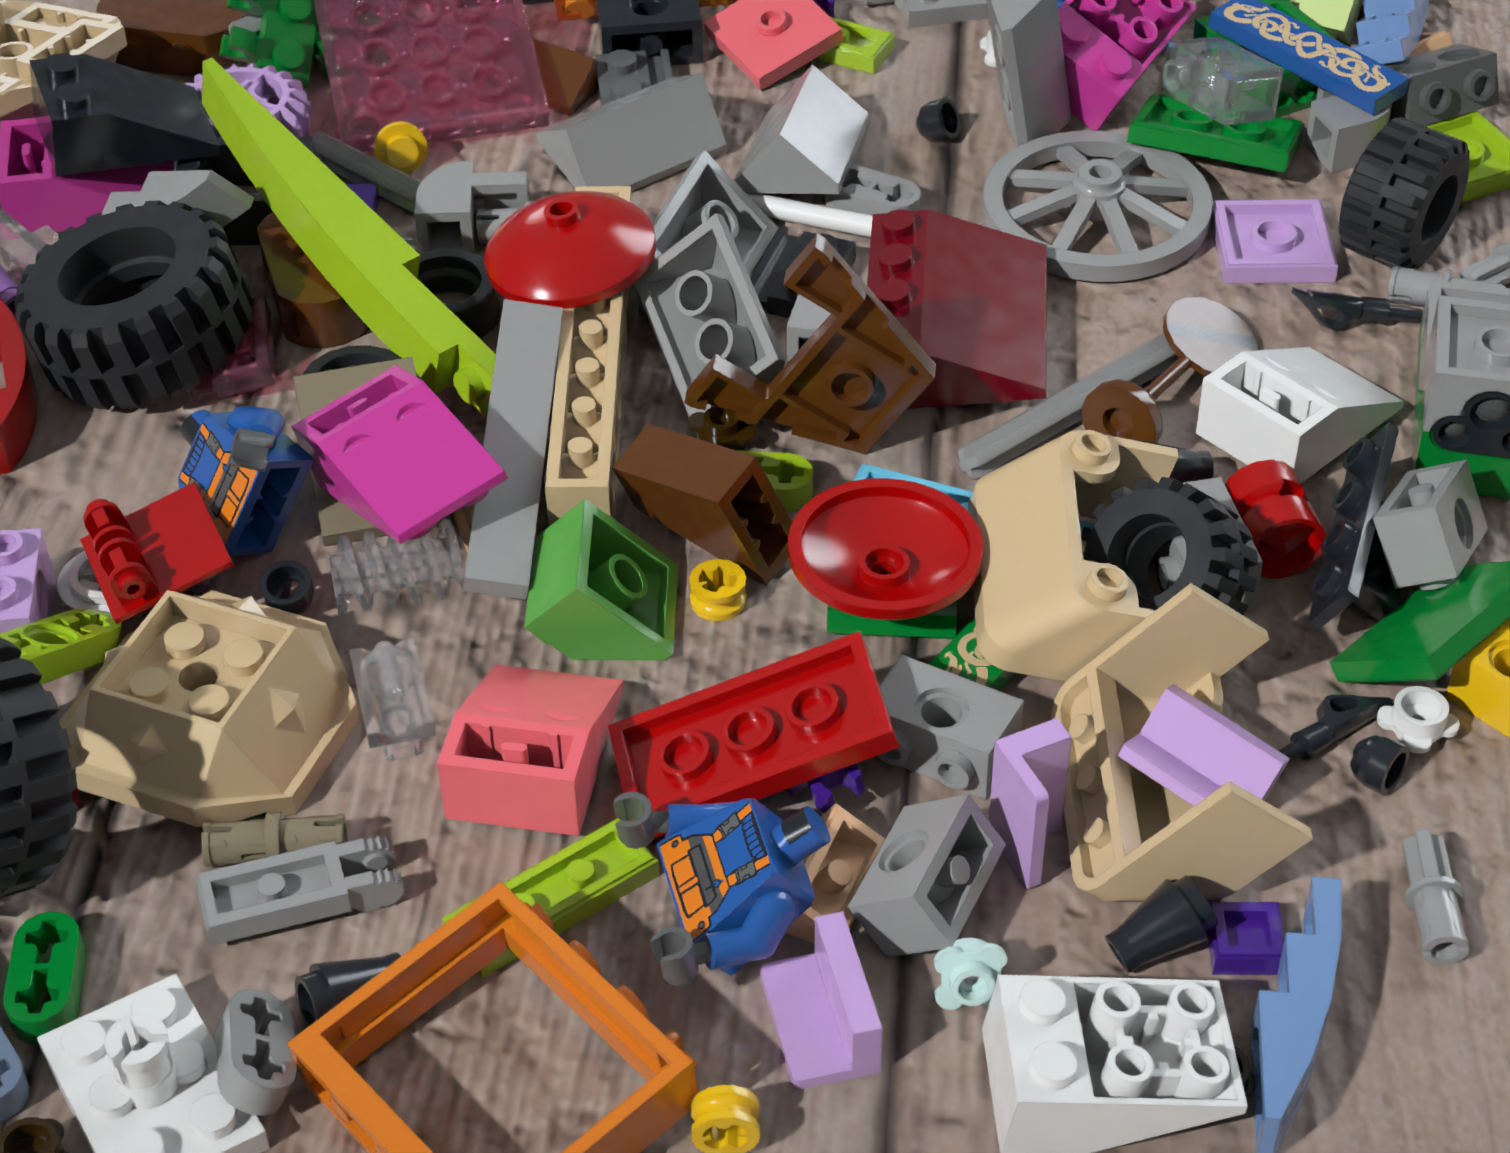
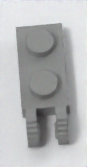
[195,836,406,946]

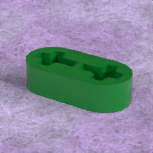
[3,911,86,1045]

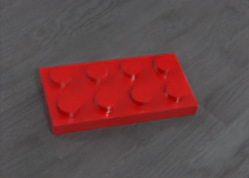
[607,631,900,838]

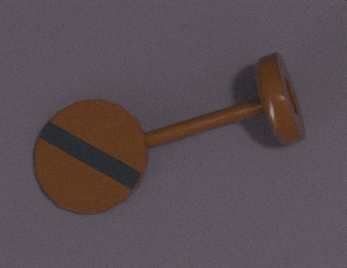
[1082,296,1258,443]

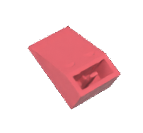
[437,664,624,836]

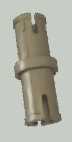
[201,812,348,867]

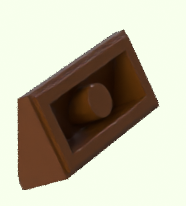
[485,32,598,115]

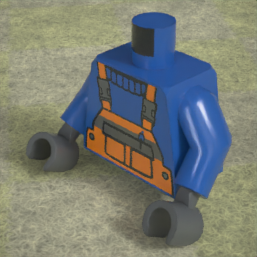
[178,406,314,596]
[613,792,831,986]

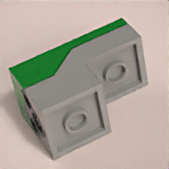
[1412,279,1510,499]

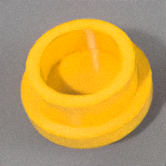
[374,121,428,174]

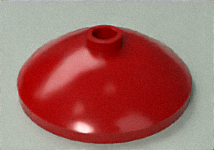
[484,191,656,309]
[788,478,983,621]

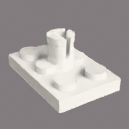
[37,974,270,1153]

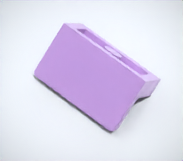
[1118,684,1290,806]
[989,718,1071,889]
[760,911,882,1090]

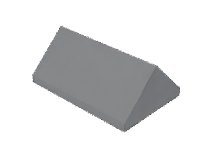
[986,0,1072,147]
[734,65,869,194]
[537,73,727,192]
[637,150,778,315]
[634,213,785,417]

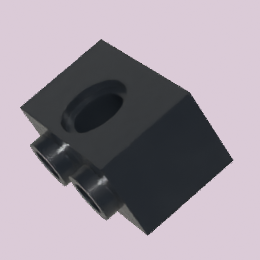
[597,0,704,66]

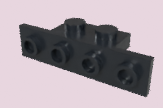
[1307,423,1401,631]

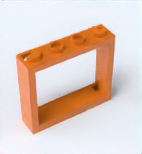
[287,881,699,1153]

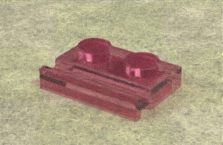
[187,295,275,405]

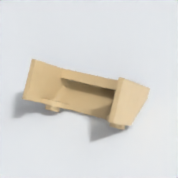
[968,430,1178,682]
[1051,583,1313,902]

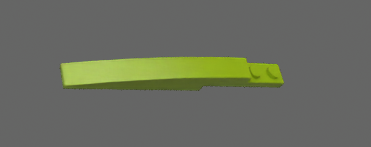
[202,58,553,443]

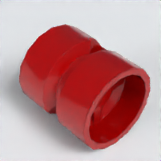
[1225,460,1326,579]

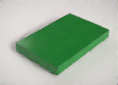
[1127,93,1305,172]
[1329,561,1510,683]

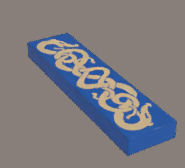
[1209,0,1409,115]

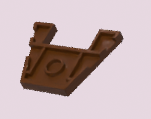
[684,233,936,454]

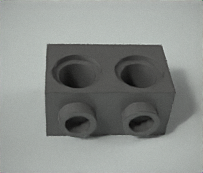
[1384,44,1499,126]

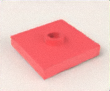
[703,0,844,91]

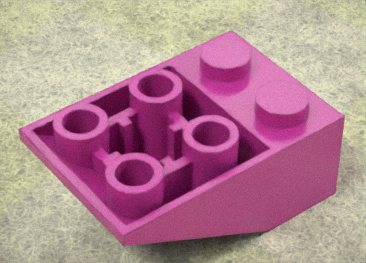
[1058,0,1198,131]
[0,118,175,237]
[291,365,508,544]

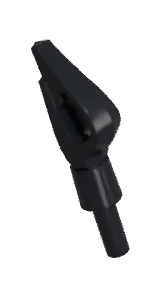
[1292,287,1423,330]
[1277,694,1394,764]

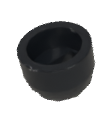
[916,97,960,142]
[260,560,314,615]
[1350,735,1410,796]

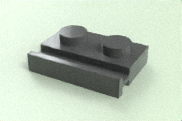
[595,49,673,106]

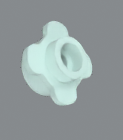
[934,938,1007,1010]

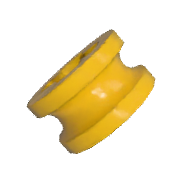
[689,559,747,621]
[691,1085,760,1153]

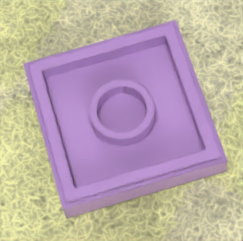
[1211,199,1338,283]

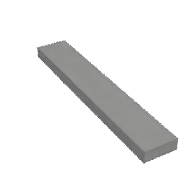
[462,299,563,600]

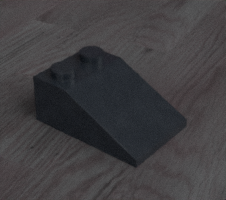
[29,53,220,176]

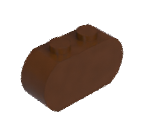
[96,0,247,77]
[257,212,369,348]

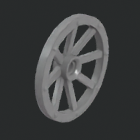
[983,130,1213,282]

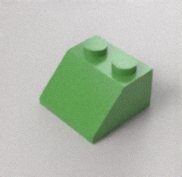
[524,499,678,661]

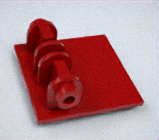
[80,482,234,624]

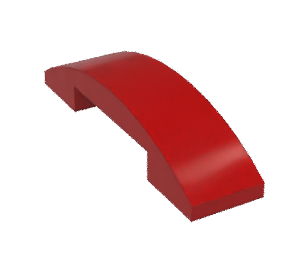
[0,299,38,475]

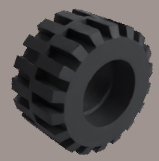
[1339,117,1470,270]
[1081,477,1258,615]

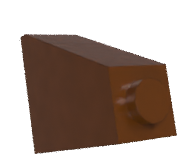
[611,424,792,586]

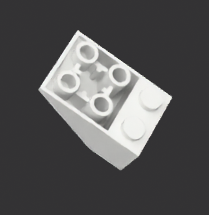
[1196,347,1404,483]
[982,975,1248,1153]

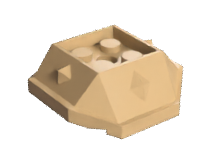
[0,0,127,126]
[59,590,360,827]

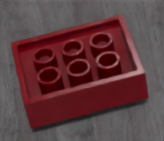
[867,209,1047,409]

